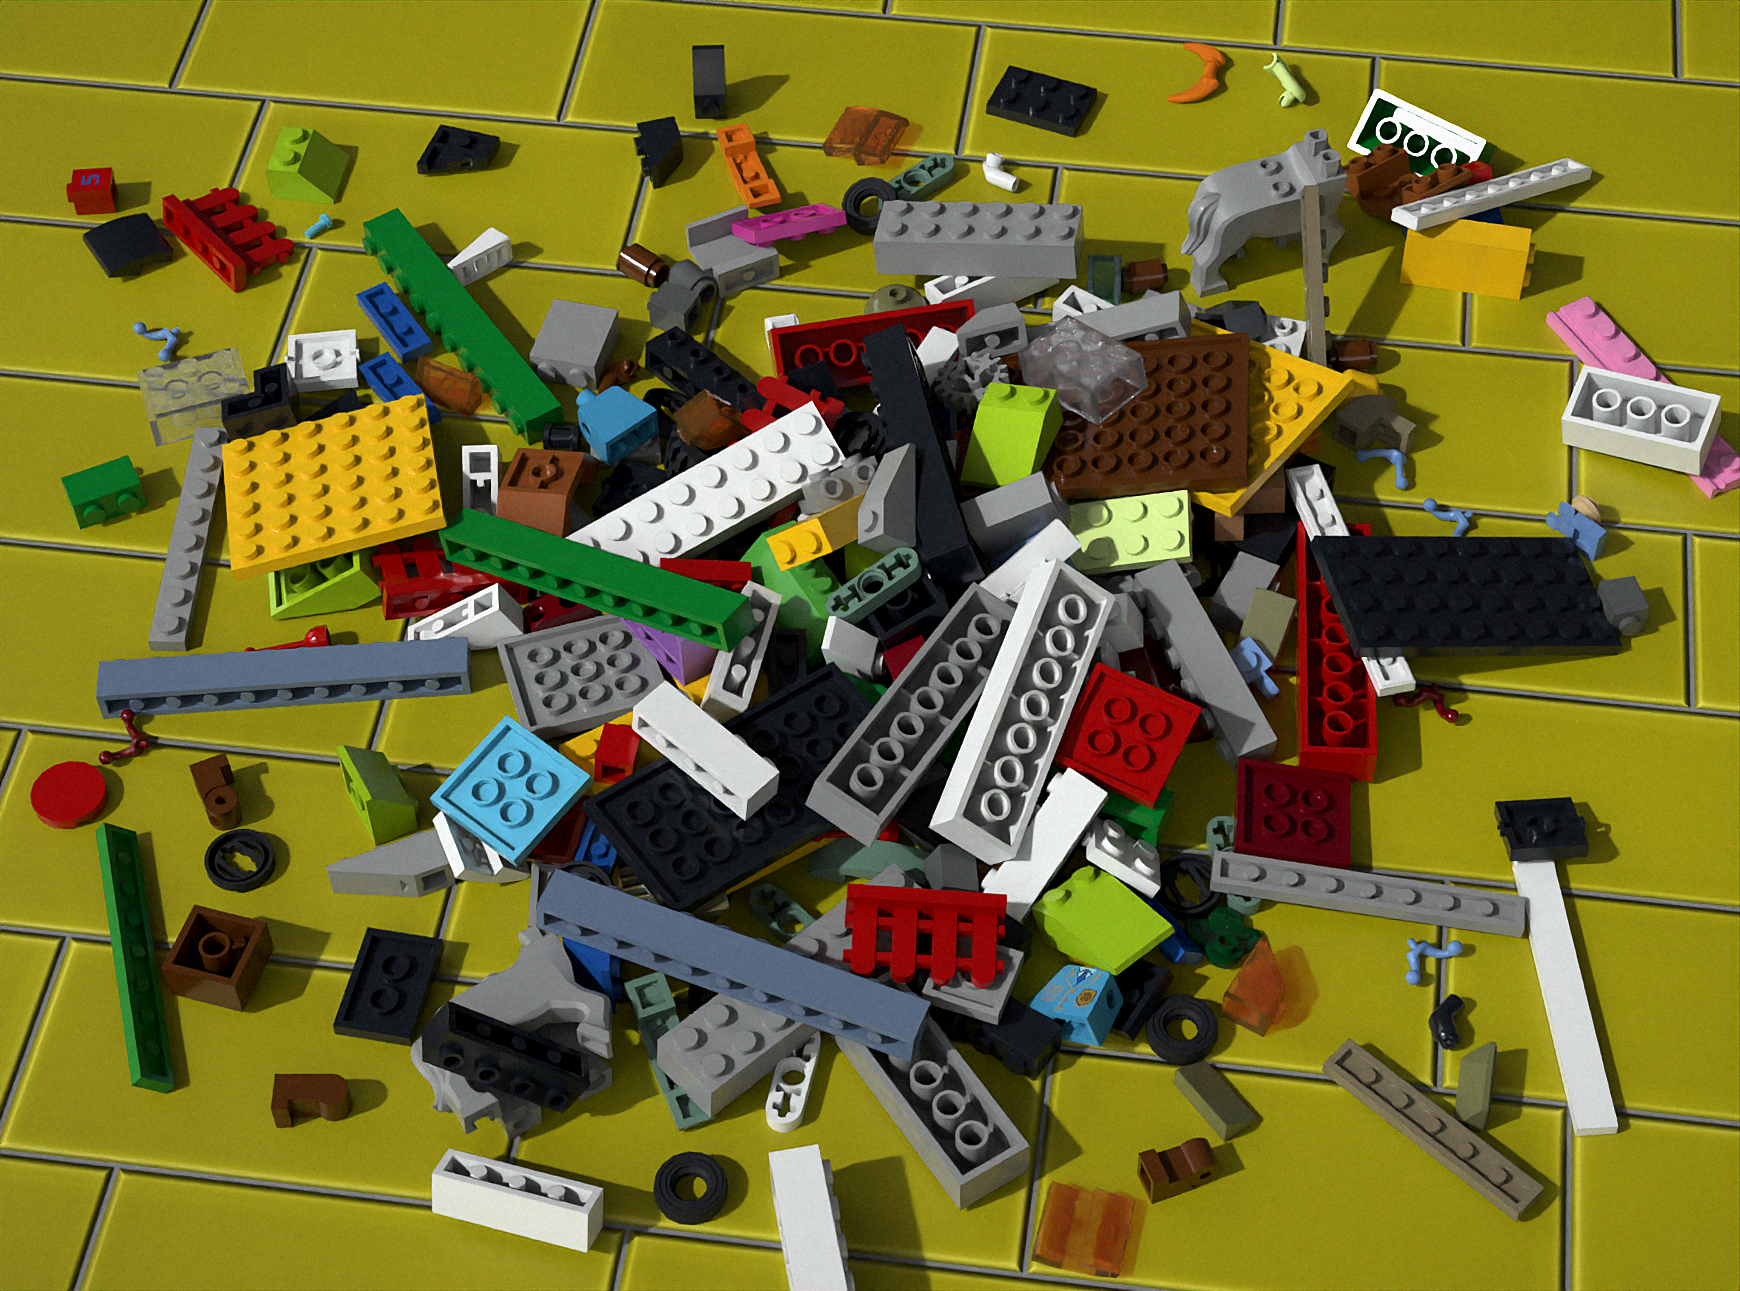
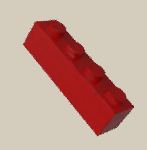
[658,558,751,593]

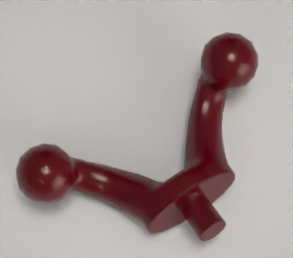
[1393,683,1459,723]
[98,709,150,765]

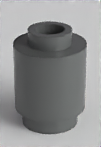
[669,259,717,306]

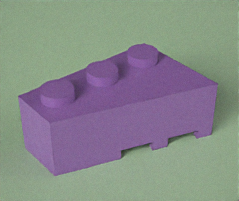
[620,617,718,687]

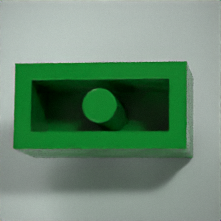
[61,455,147,529]

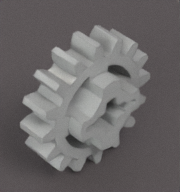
[933,352,1010,415]

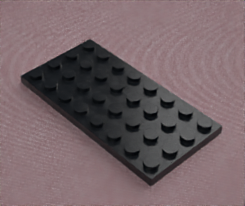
[1309,536,1623,657]
[583,661,874,913]

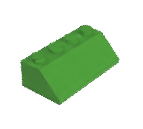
[740,520,864,670]

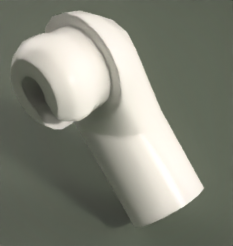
[983,152,1019,193]

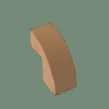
[1214,463,1286,541]

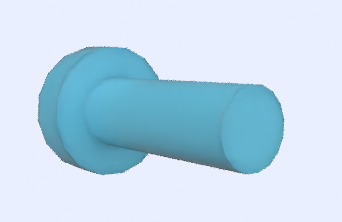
[304,213,333,239]

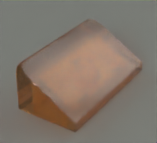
[415,356,483,417]

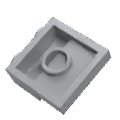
[797,453,879,515]

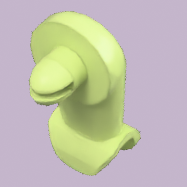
[1263,52,1306,107]

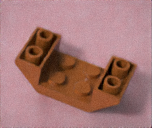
[1343,143,1472,223]
[495,448,600,538]

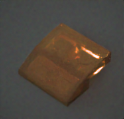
[822,106,910,165]
[1031,1181,1135,1278]

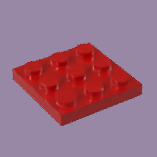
[1051,662,1202,810]

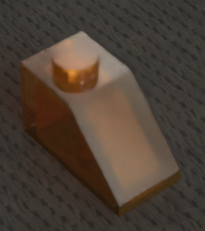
[672,389,752,451]
[1221,937,1287,1037]

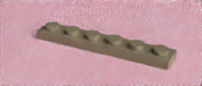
[1300,185,1333,370]
[1322,1038,1544,1222]

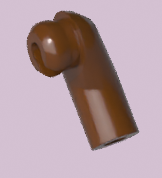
[598,358,640,395]

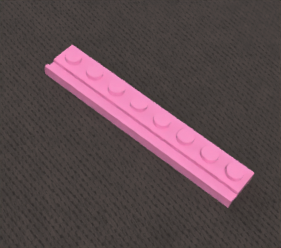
[1546,296,1740,499]

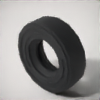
[841,177,899,236]
[1146,995,1218,1065]
[653,1151,728,1225]

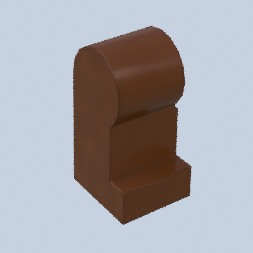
[189,753,243,831]
[271,1074,353,1128]
[1137,1137,1222,1204]

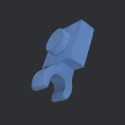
[1546,502,1608,562]
[1229,636,1281,702]

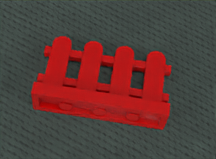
[162,187,294,293]
[727,373,845,528]
[371,538,529,621]
[842,883,1007,989]

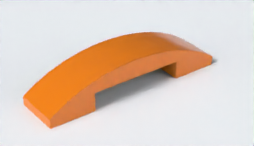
[716,123,782,209]

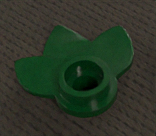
[1185,906,1263,969]

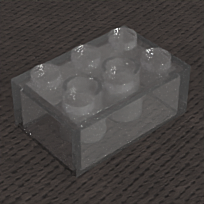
[1018,314,1148,425]
[136,346,250,447]

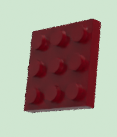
[1233,757,1351,870]

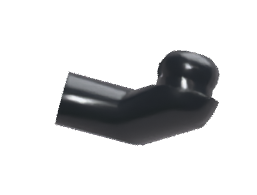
[1428,994,1465,1050]

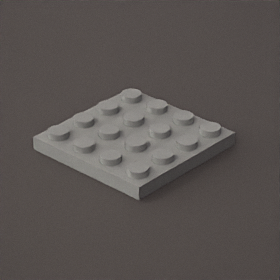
[496,614,664,741]

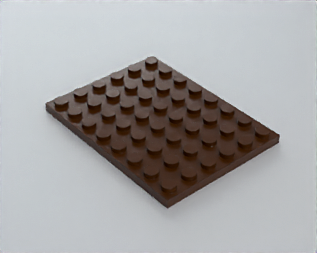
[959,332,1250,502]

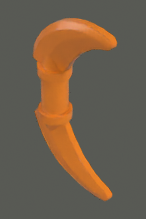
[1168,42,1226,103]

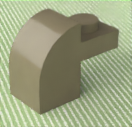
[1332,395,1417,456]

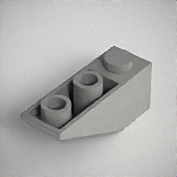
[326,828,456,897]

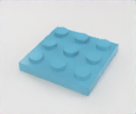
[430,715,594,867]

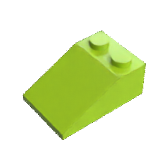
[960,382,1063,489]
[268,545,384,620]
[1030,865,1175,976]

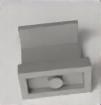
[685,204,780,298]

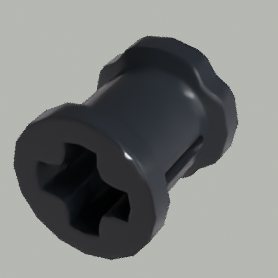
[543,422,583,452]

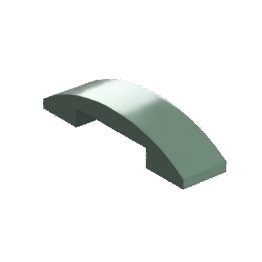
[807,838,931,889]
[625,971,717,1132]

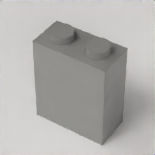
[529,299,621,390]
[960,471,1072,562]

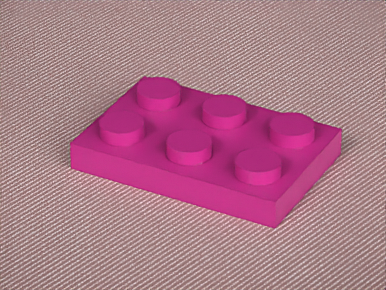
[731,203,847,248]

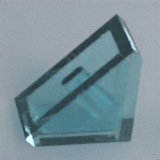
[1086,255,1121,306]

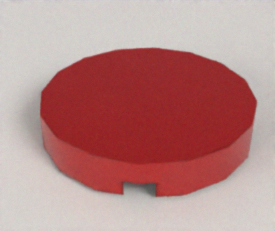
[30,761,108,829]

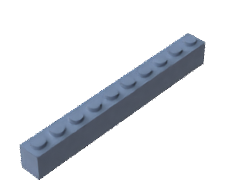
[96,637,472,719]
[536,869,931,1062]

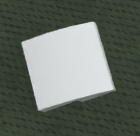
[433,811,531,883]

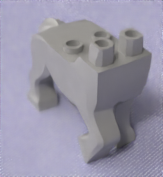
[1181,128,1347,298]
[410,924,613,1140]

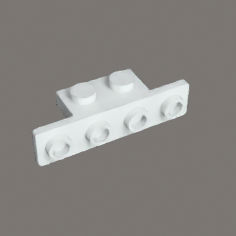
[949,518,1081,611]

